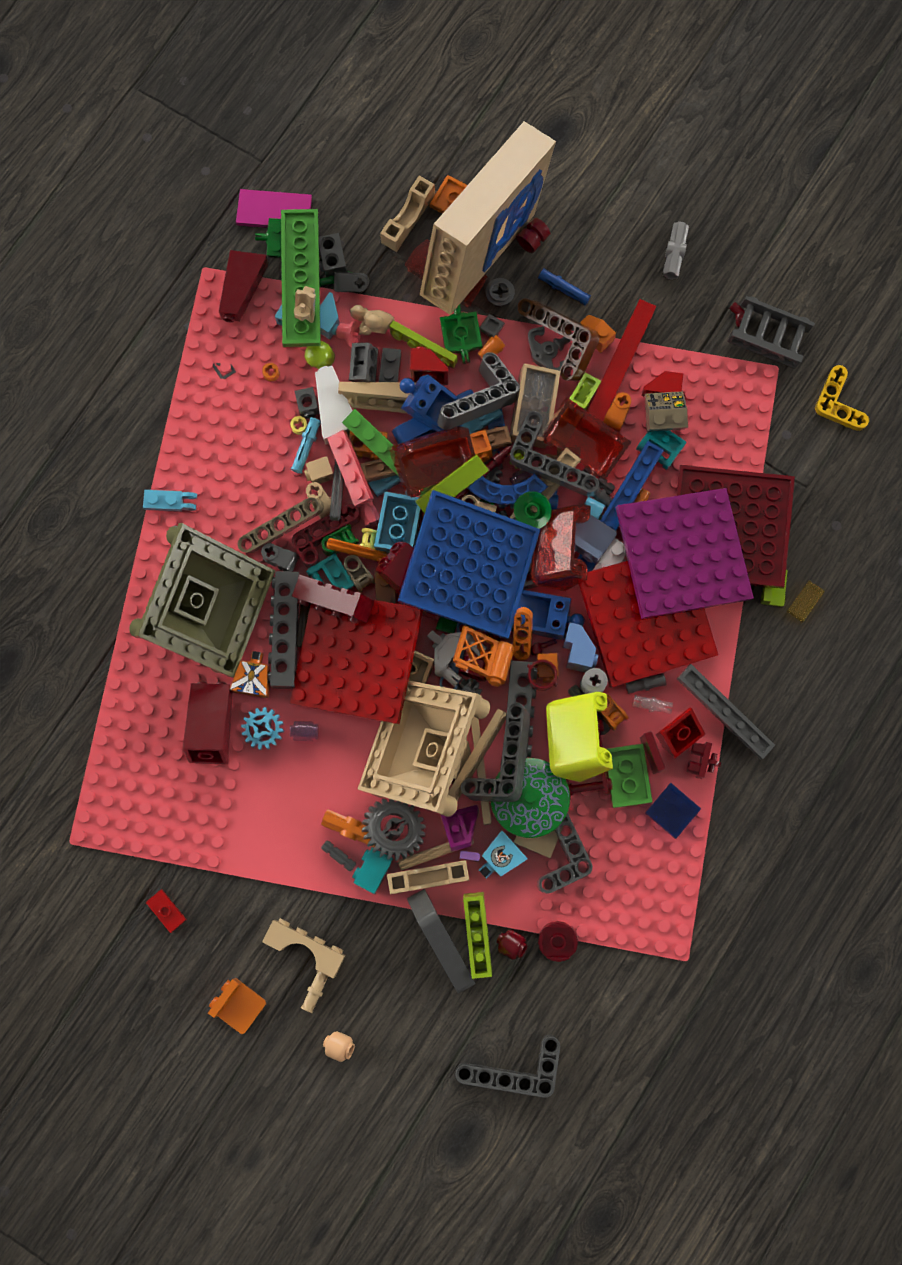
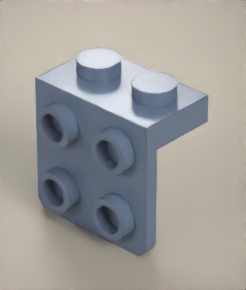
[565,513,617,564]

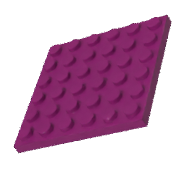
[615,488,754,619]

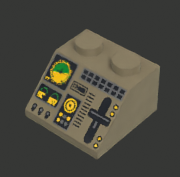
[645,391,688,432]

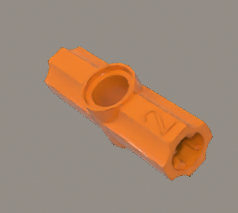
[321,809,375,847]

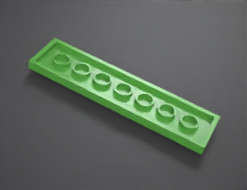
[281,209,321,347]

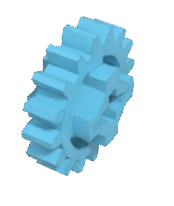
[241,707,284,750]

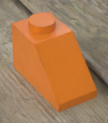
[580,315,616,353]

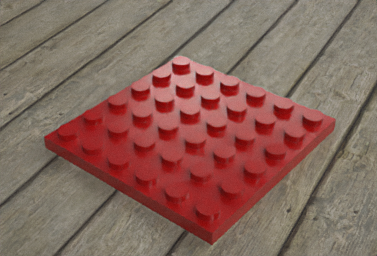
[576,561,719,688]
[290,600,423,725]

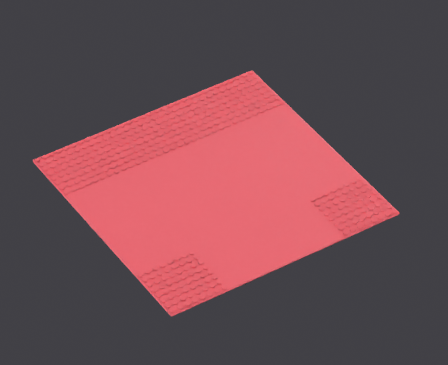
[69,267,779,961]

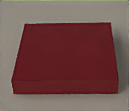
[640,731,665,774]

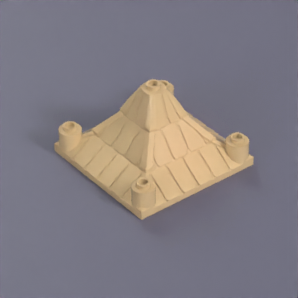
[358,681,490,817]

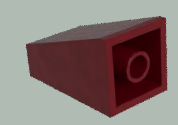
[375,541,440,620]
[183,682,233,764]

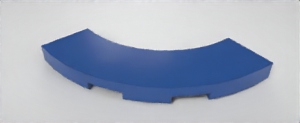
[467,474,548,505]

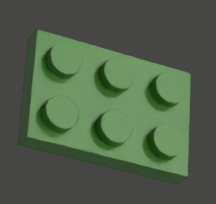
[607,744,652,808]

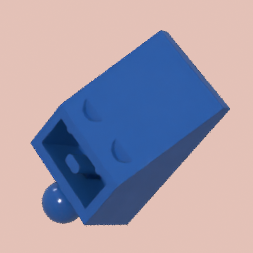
[399,375,462,440]
[512,590,585,640]

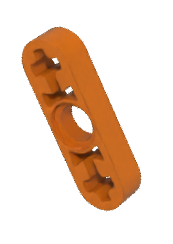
[513,607,533,660]

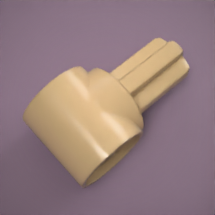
[460,495,496,512]

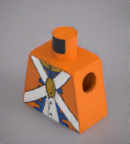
[230,651,270,699]

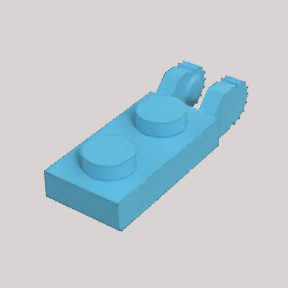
[143,490,197,512]

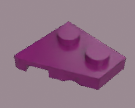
[441,805,478,852]

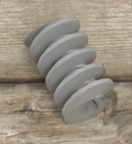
[580,668,608,694]

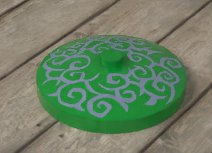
[490,758,570,838]

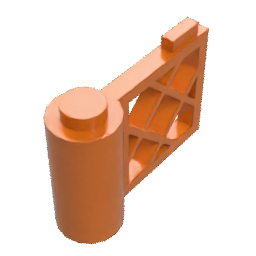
[452,625,515,687]

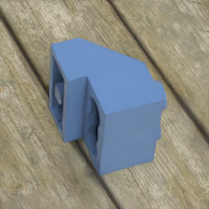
[563,623,598,673]

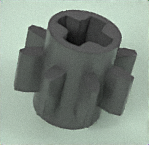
[456,678,482,695]

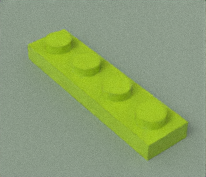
[389,320,458,368]

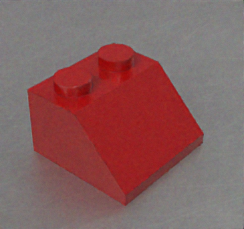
[410,346,448,385]
[656,707,705,758]

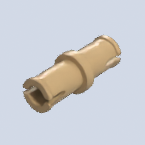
[301,971,329,1013]

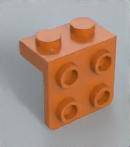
[208,978,266,1034]

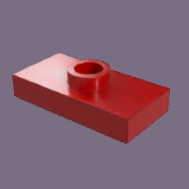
[146,889,187,933]

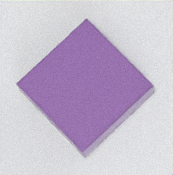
[459,851,480,862]

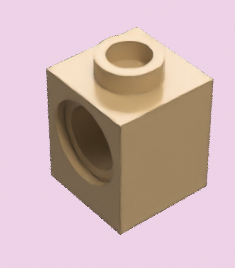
[304,456,334,484]

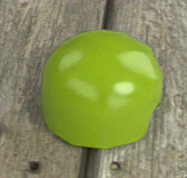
[304,341,335,369]

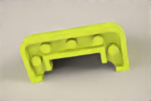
[546,692,613,782]

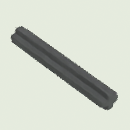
[329,459,344,521]

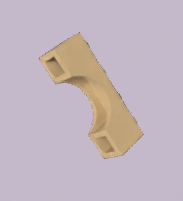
[380,176,435,252]
[387,860,469,894]
[262,918,346,978]

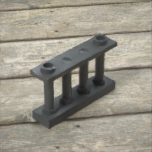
[727,296,815,368]

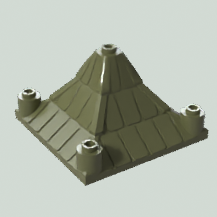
[129,523,276,678]

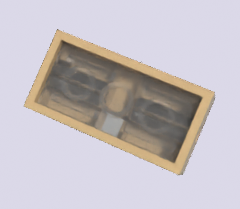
[510,363,561,449]

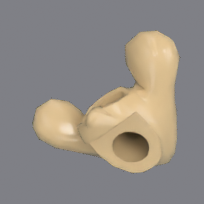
[350,305,395,335]

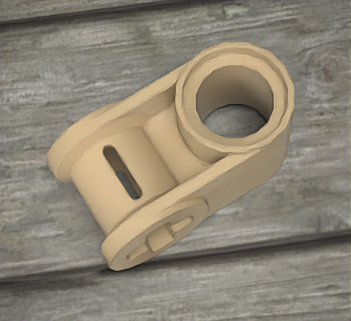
[306,482,331,519]

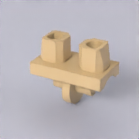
[294,286,316,323]

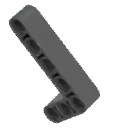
[437,352,520,430]
[510,411,599,497]
[461,702,530,802]
[537,813,593,894]
[407,889,476,994]
[455,1035,560,1098]

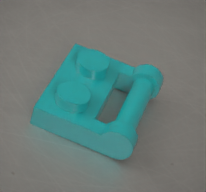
[636,431,687,470]
[306,553,355,590]

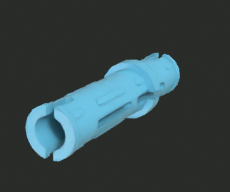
[291,417,321,474]

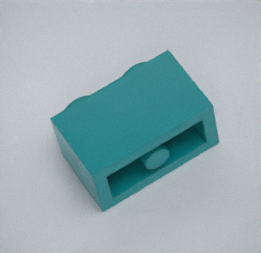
[352,847,394,894]

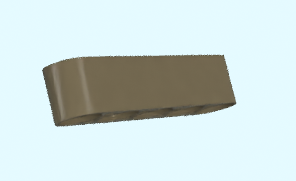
[238,497,324,553]

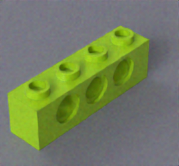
[463,892,492,979]

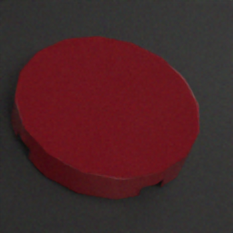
[538,921,578,962]

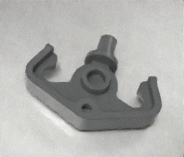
[528,326,571,371]

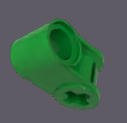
[322,525,360,556]

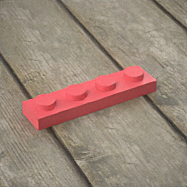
[327,430,374,507]

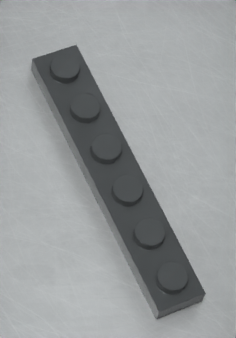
[677,664,775,760]

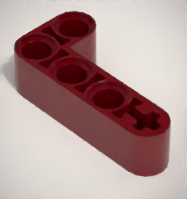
[292,504,361,568]

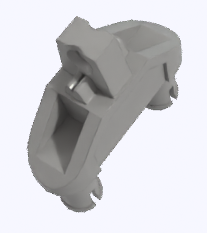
[427,630,487,687]

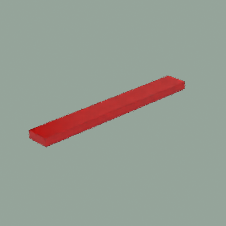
[580,299,656,437]

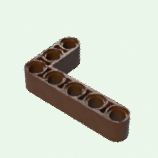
[518,298,599,382]

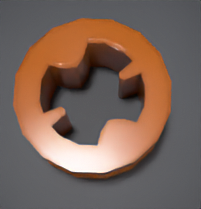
[262,363,280,382]

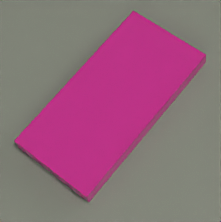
[236,189,312,228]

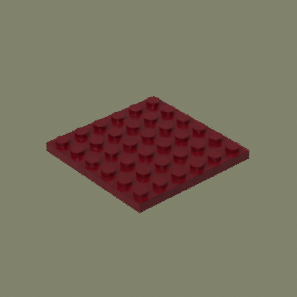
[676,465,795,589]

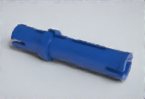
[538,268,591,306]

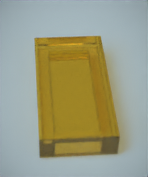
[786,580,825,622]

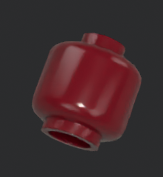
[496,930,527,960]

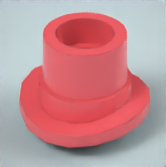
[336,321,361,347]

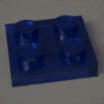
[645,783,701,839]

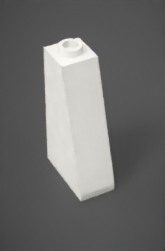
[315,366,352,445]

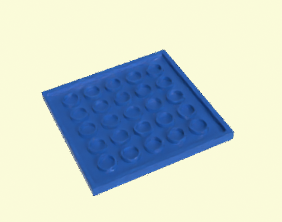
[397,490,540,639]

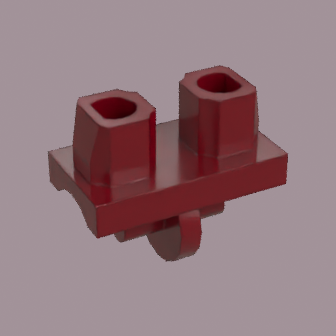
[687,742,721,779]

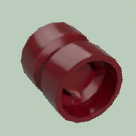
[516,217,551,253]

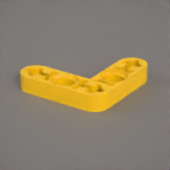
[815,365,869,431]

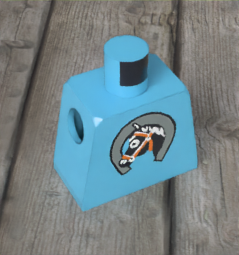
[479,831,528,879]

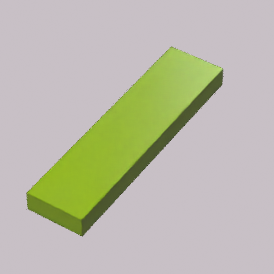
[416,454,489,513]

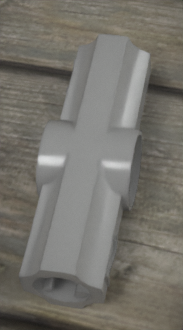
[663,222,689,280]

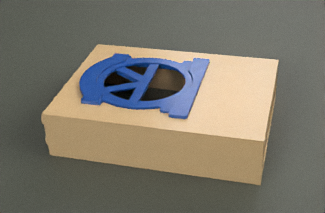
[420,121,556,315]

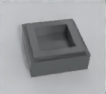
[479,314,505,337]

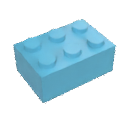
[374,491,422,553]

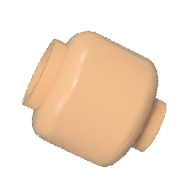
[323,1031,355,1062]

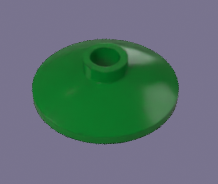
[514,491,552,529]

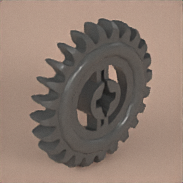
[361,798,426,861]

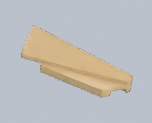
[338,382,430,413]

